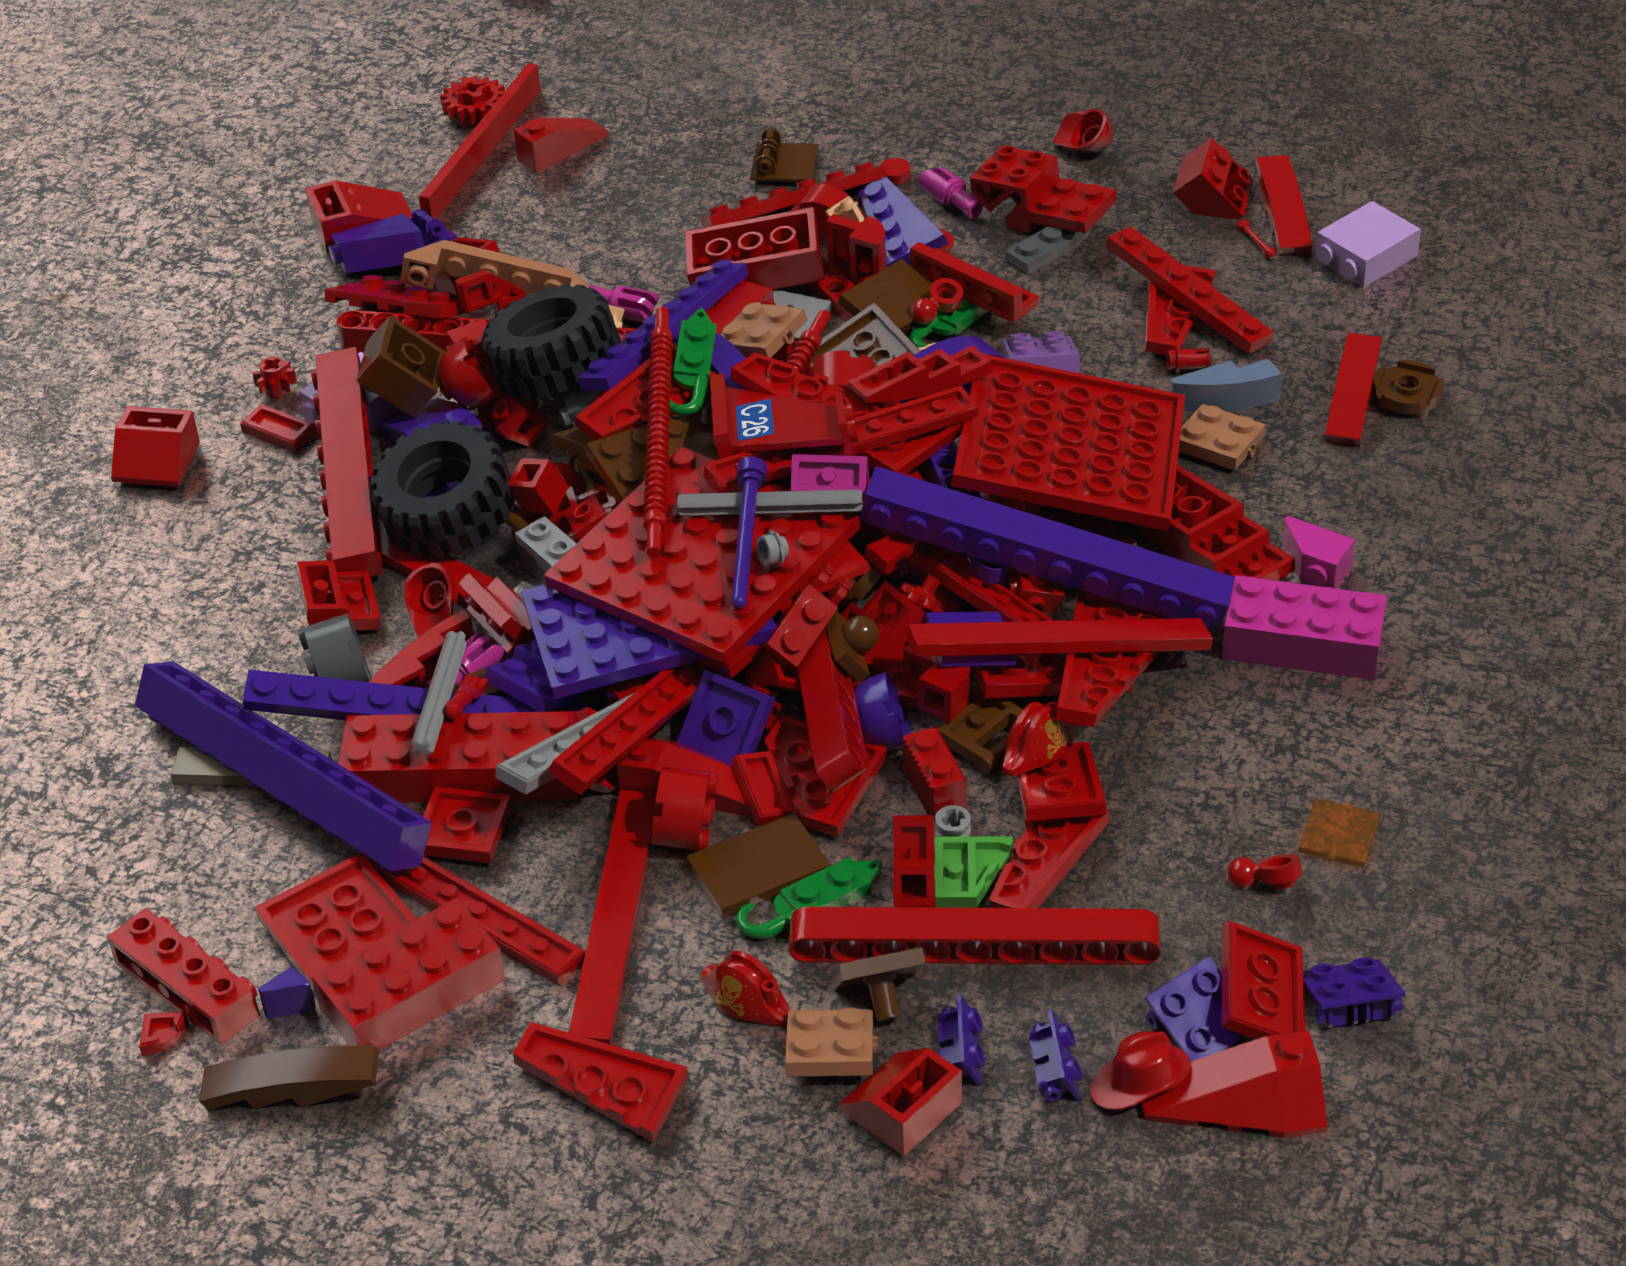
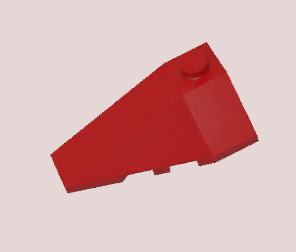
[617,737,753,816]
[1140,1030,1328,1138]

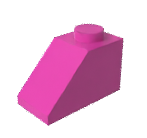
[1282,516,1355,589]

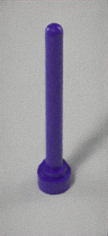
[731,457,767,609]

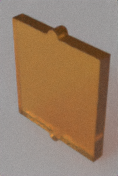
[1298,798,1381,868]

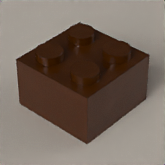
[356,316,445,418]

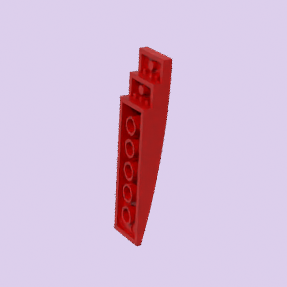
[1130,465,1296,581]

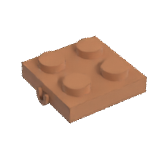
[720,302,808,358]
[1179,404,1266,470]
[782,1008,877,1077]

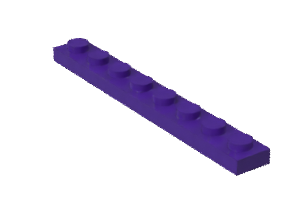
[577,260,749,391]
[243,669,556,720]

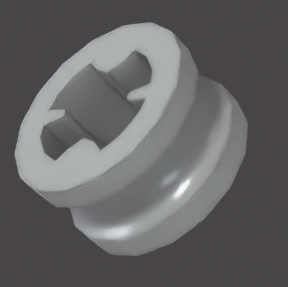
[935,805,971,837]

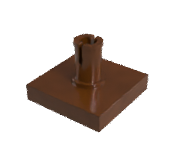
[831,947,926,1022]

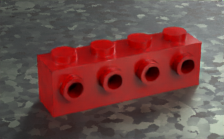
[107,908,260,1046]

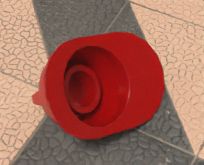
[1090,1031,1191,1110]

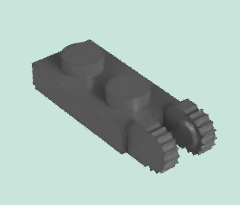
[1005,226,1092,274]

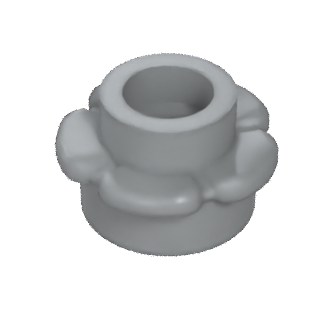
[756,530,789,568]

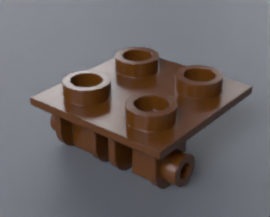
[750,127,819,183]

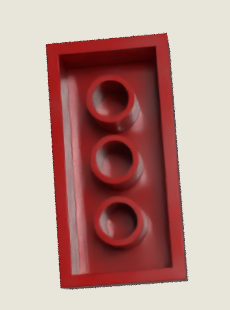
[685,207,824,289]
[312,898,505,1051]

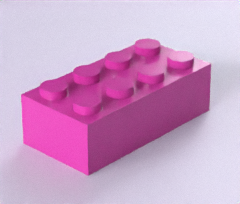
[1222,575,1387,680]

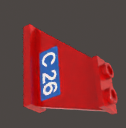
[710,373,859,459]

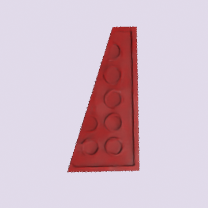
[1055,590,1172,727]

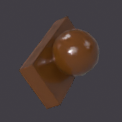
[825,611,879,682]

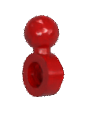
[910,278,963,325]
[1226,854,1303,889]

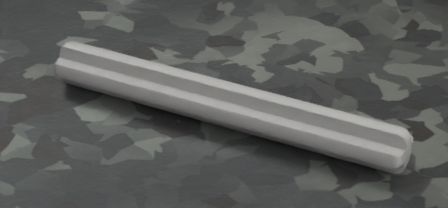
[677,489,863,516]
[412,631,467,755]

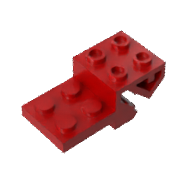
[970,146,1117,234]

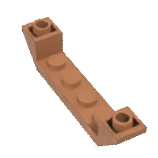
[400,240,590,294]

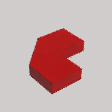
[455,269,527,314]

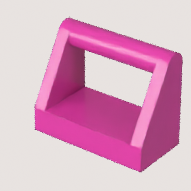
[791,454,869,494]

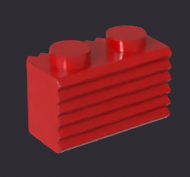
[902,727,967,821]

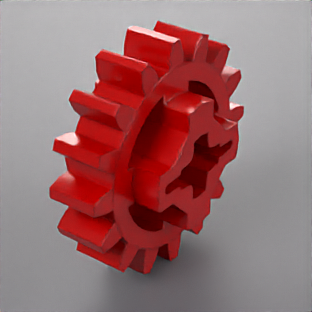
[440,76,505,124]

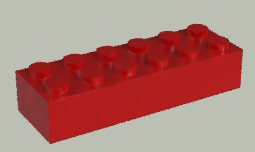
[338,711,578,803]

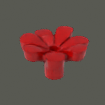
[899,574,943,612]

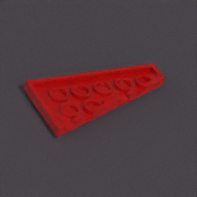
[730,352,964,475]

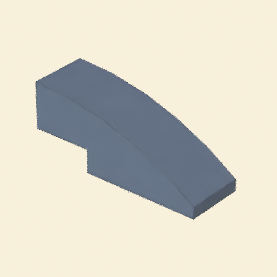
[1169,359,1282,412]

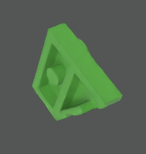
[935,836,1013,908]

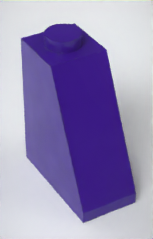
[329,214,425,273]

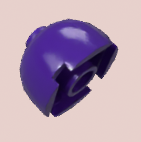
[854,672,911,751]

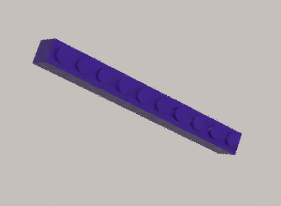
[859,466,1235,633]
[135,661,432,873]

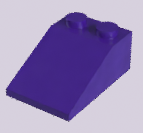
[377,397,482,446]

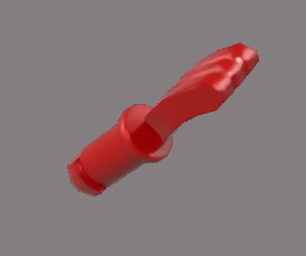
[444,675,489,719]

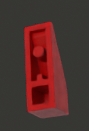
[514,117,609,173]

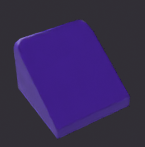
[258,966,316,1019]

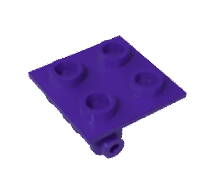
[1144,956,1245,1062]
[1303,958,1406,1028]

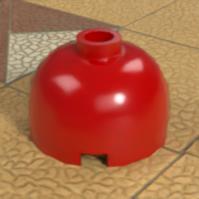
[439,337,503,408]

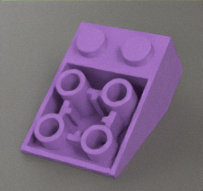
[1003,331,1080,373]

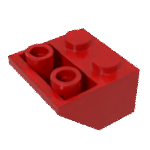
[1173,137,1254,220]
[111,406,200,487]
[839,1048,962,1156]

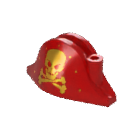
[1002,702,1070,777]
[700,951,791,1027]

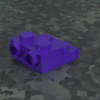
[485,639,592,712]

